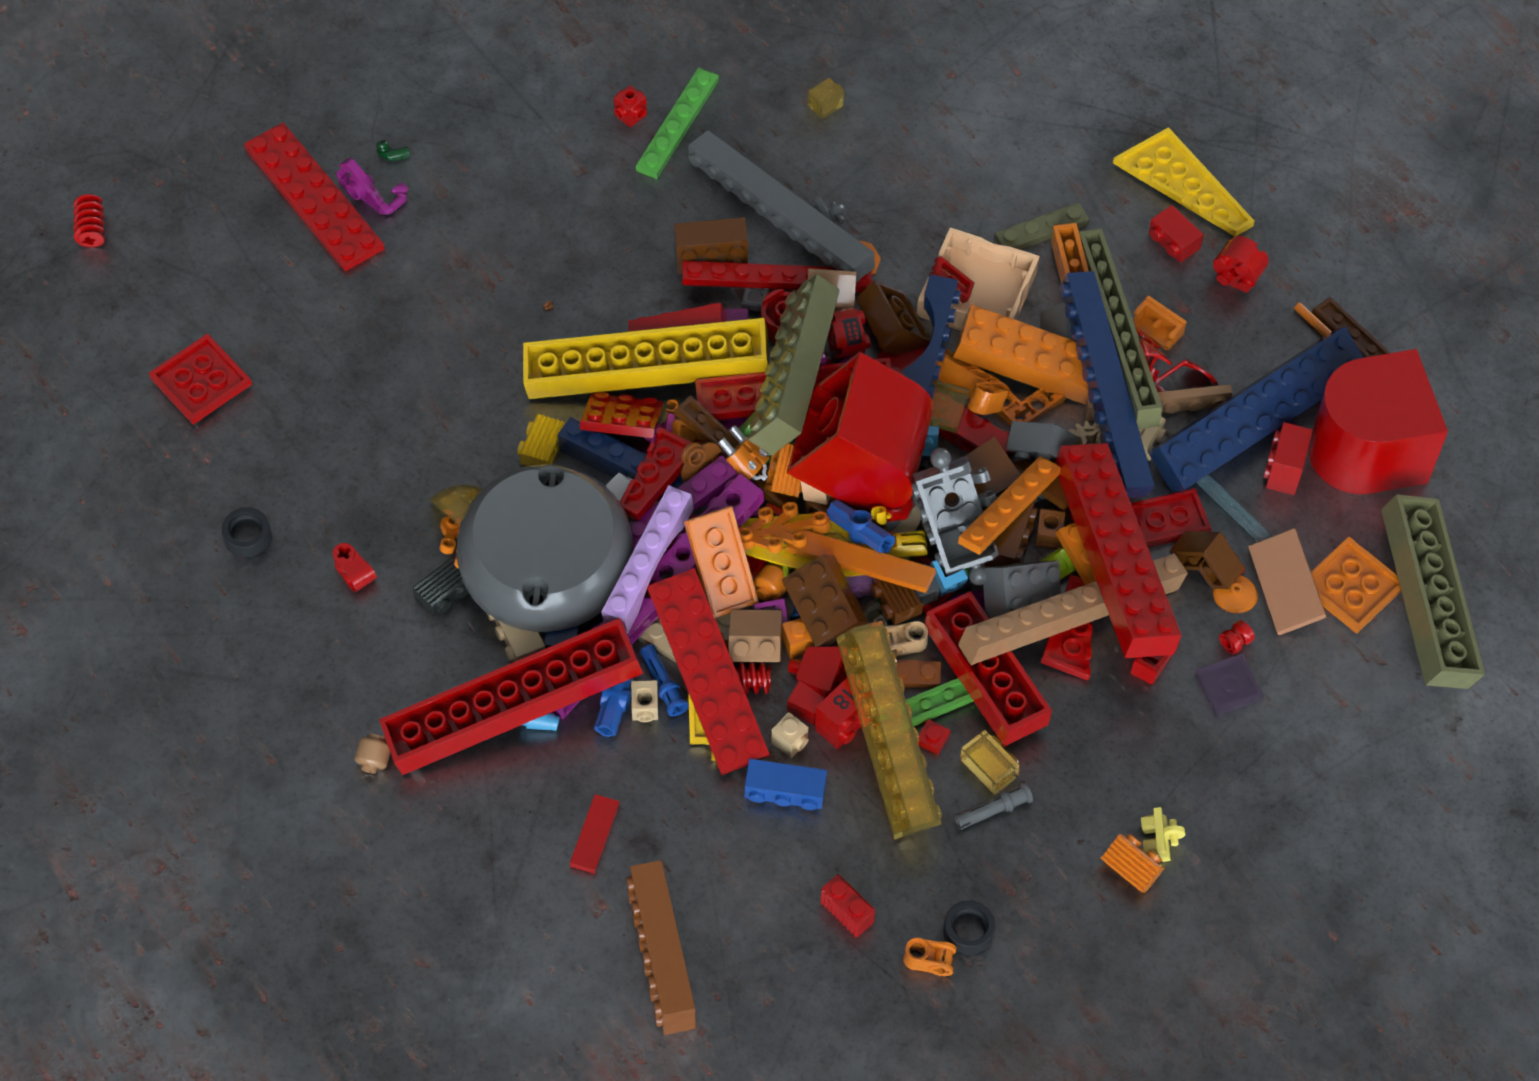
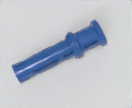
[640,644,689,717]

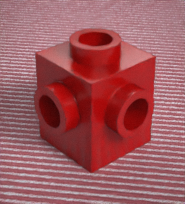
[614,85,647,128]

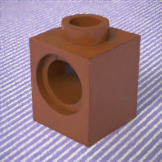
[1035,509,1065,550]

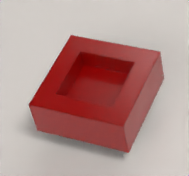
[915,719,951,755]

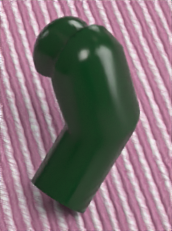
[376,140,410,162]

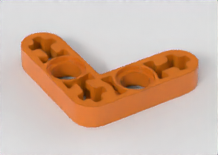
[990,374,1065,426]

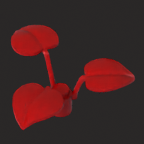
[1135,327,1218,386]

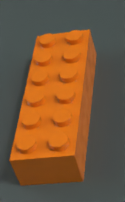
[953,304,1089,405]

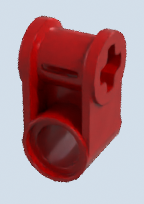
[333,543,377,592]

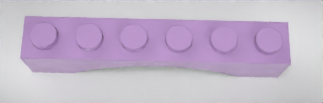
[601,485,694,634]

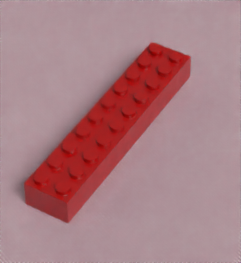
[1055,443,1181,658]
[379,618,643,775]

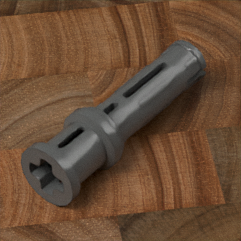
[954,781,1033,830]

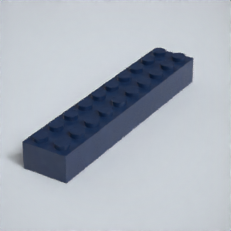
[1147,326,1364,493]

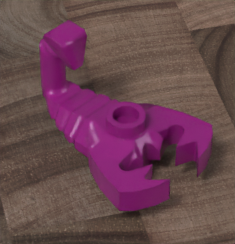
[337,158,408,215]

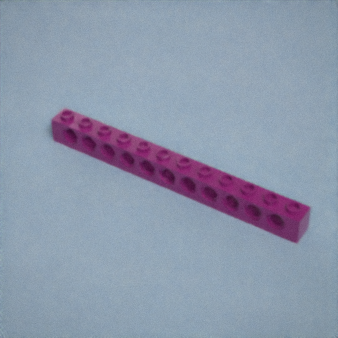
[553,474,764,720]

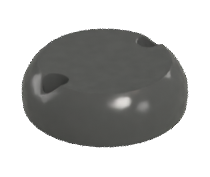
[457,464,633,632]

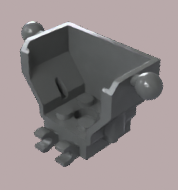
[911,448,999,585]

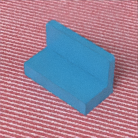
[929,559,968,597]

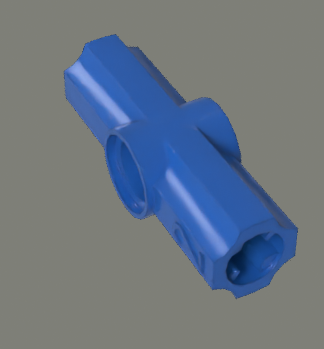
[826,499,895,554]
[594,677,635,737]

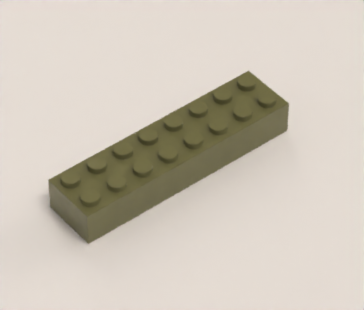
[748,274,840,455]
[1381,494,1485,689]

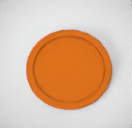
[1213,575,1258,613]

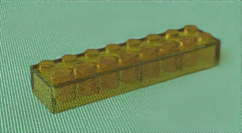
[836,621,942,840]

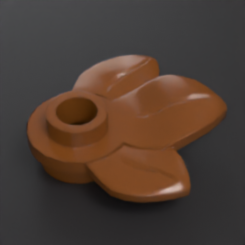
[681,442,721,483]

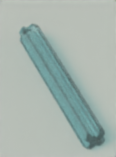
[1197,474,1273,542]

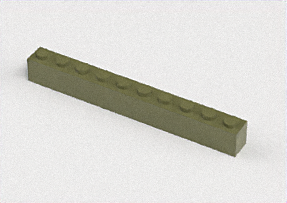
[1079,228,1162,429]

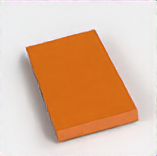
[684,506,759,618]

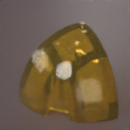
[429,484,483,527]

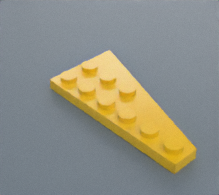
[1113,127,1255,236]

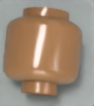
[354,734,390,774]

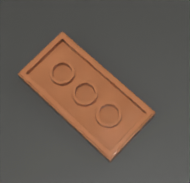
[1248,528,1327,636]

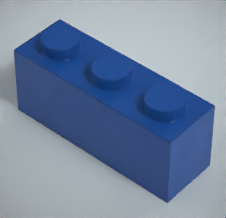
[744,759,827,810]

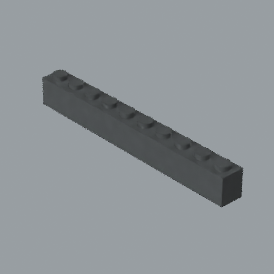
[688,130,875,282]

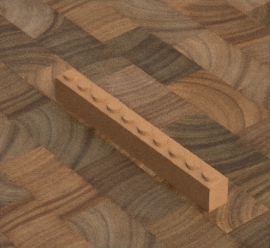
[958,554,1188,665]

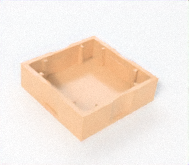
[917,227,1040,331]

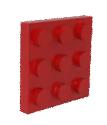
[148,333,252,424]
[580,392,664,438]

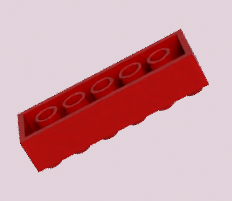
[925,591,1052,747]

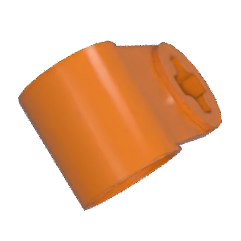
[903,938,957,976]

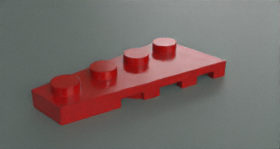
[620,427,692,520]
[1040,575,1093,681]

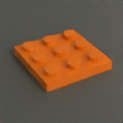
[1311,537,1401,634]

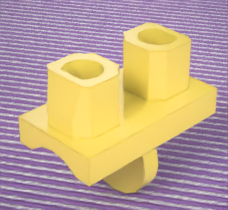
[1141,807,1185,862]

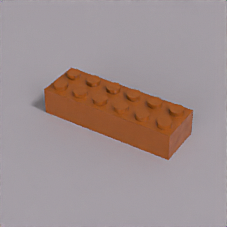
[626,860,696,1035]

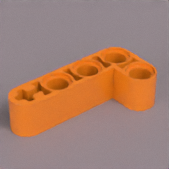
[938,348,1010,415]

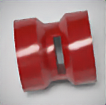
[1219,620,1255,655]

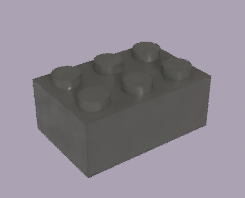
[983,561,1061,619]

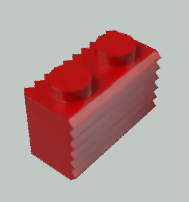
[821,874,876,937]

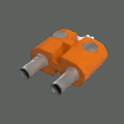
[718,425,770,481]

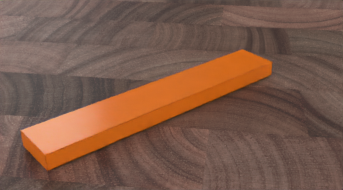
[786,530,936,593]

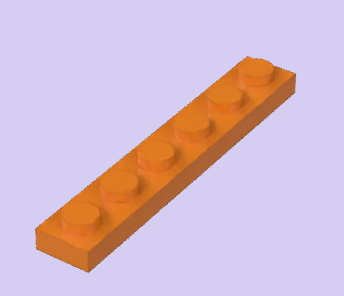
[958,456,1061,555]

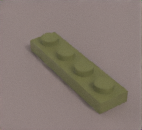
[994,202,1089,250]

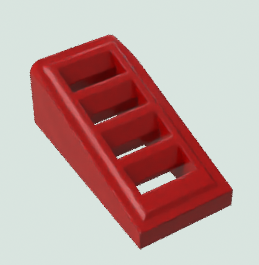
[1131,643,1179,684]

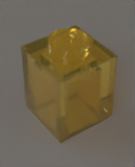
[807,78,844,119]

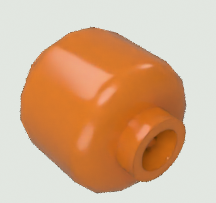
[753,564,786,601]

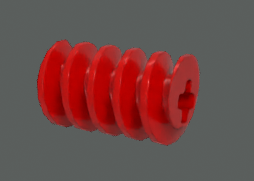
[73,194,105,248]
[733,662,771,694]

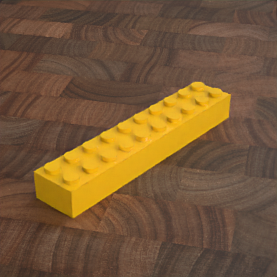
[523,318,769,399]

